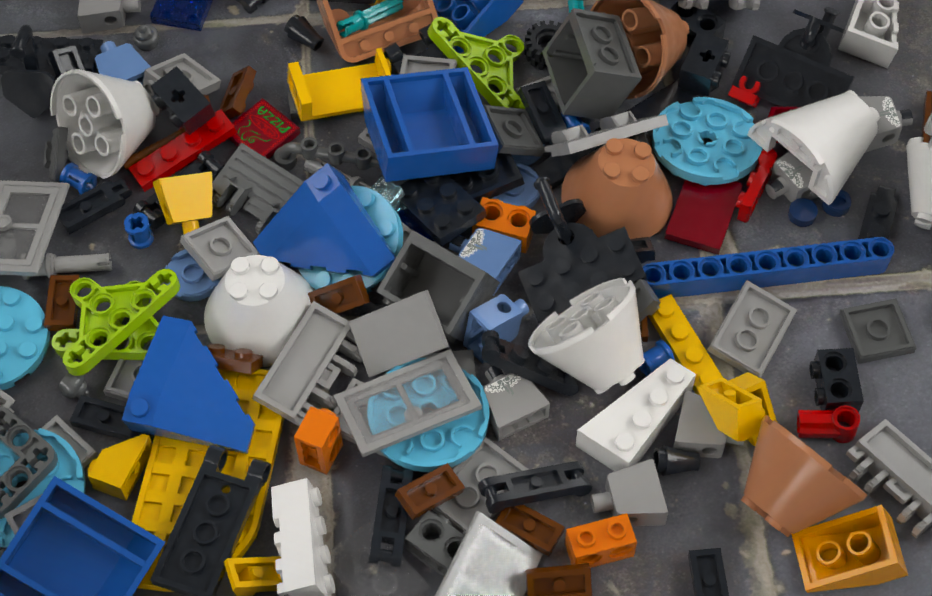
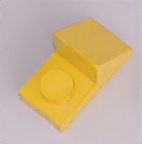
[224,556,282,596]

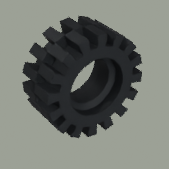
[525,20,562,70]

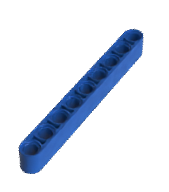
[643,237,894,299]

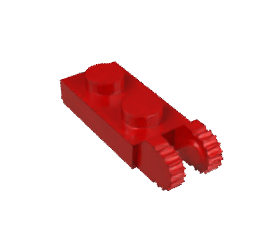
[735,148,778,223]

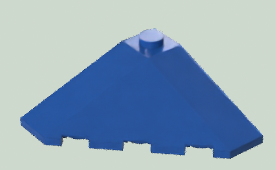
[427,0,524,53]
[253,163,396,277]
[122,316,255,454]

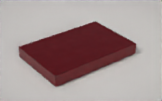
[664,180,743,255]

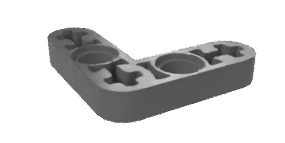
[0,406,58,519]

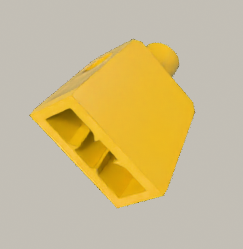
[153,171,212,235]

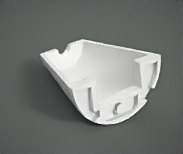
[747,90,880,205]

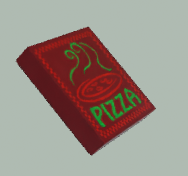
[228,98,301,159]

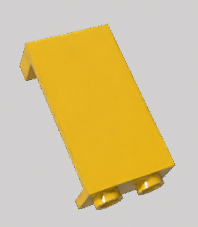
[287,48,392,122]

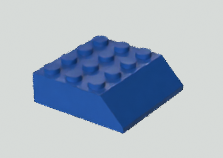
[360,67,499,182]
[0,476,166,596]

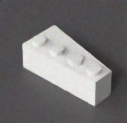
[838,0,899,69]
[576,358,696,471]
[271,478,335,596]

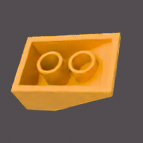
[791,504,908,593]

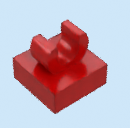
[728,76,761,108]

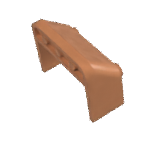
[316,0,438,63]

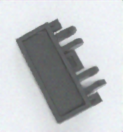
[212,143,304,234]

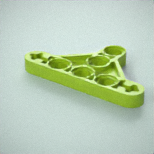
[428,17,525,109]
[62,269,180,376]
[51,281,159,360]

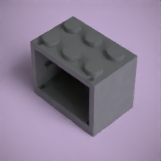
[542,8,642,119]
[376,230,500,343]

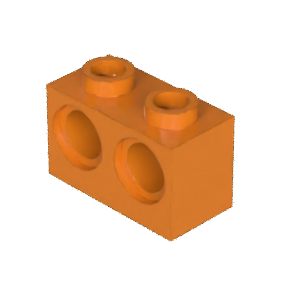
[472,197,537,253]
[294,406,343,475]
[565,513,637,568]

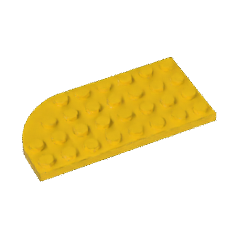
[132,369,284,592]

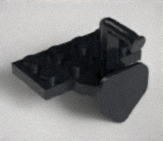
[732,7,855,107]
[0,25,103,118]
[518,177,648,325]

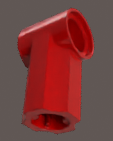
[797,405,860,443]

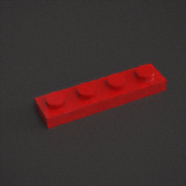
[128,109,237,192]

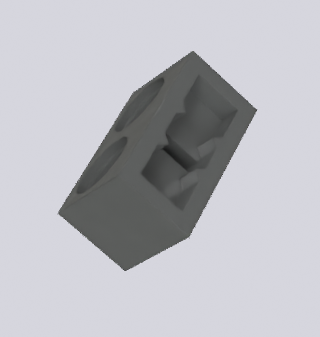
[405,510,479,577]

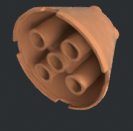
[590,0,689,99]
[561,138,673,239]
[741,415,868,537]

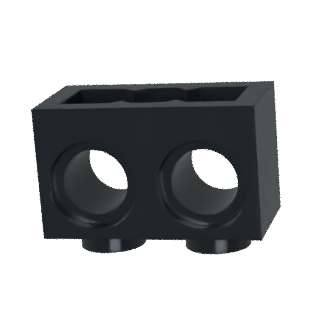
[670,1,726,48]
[809,348,864,412]

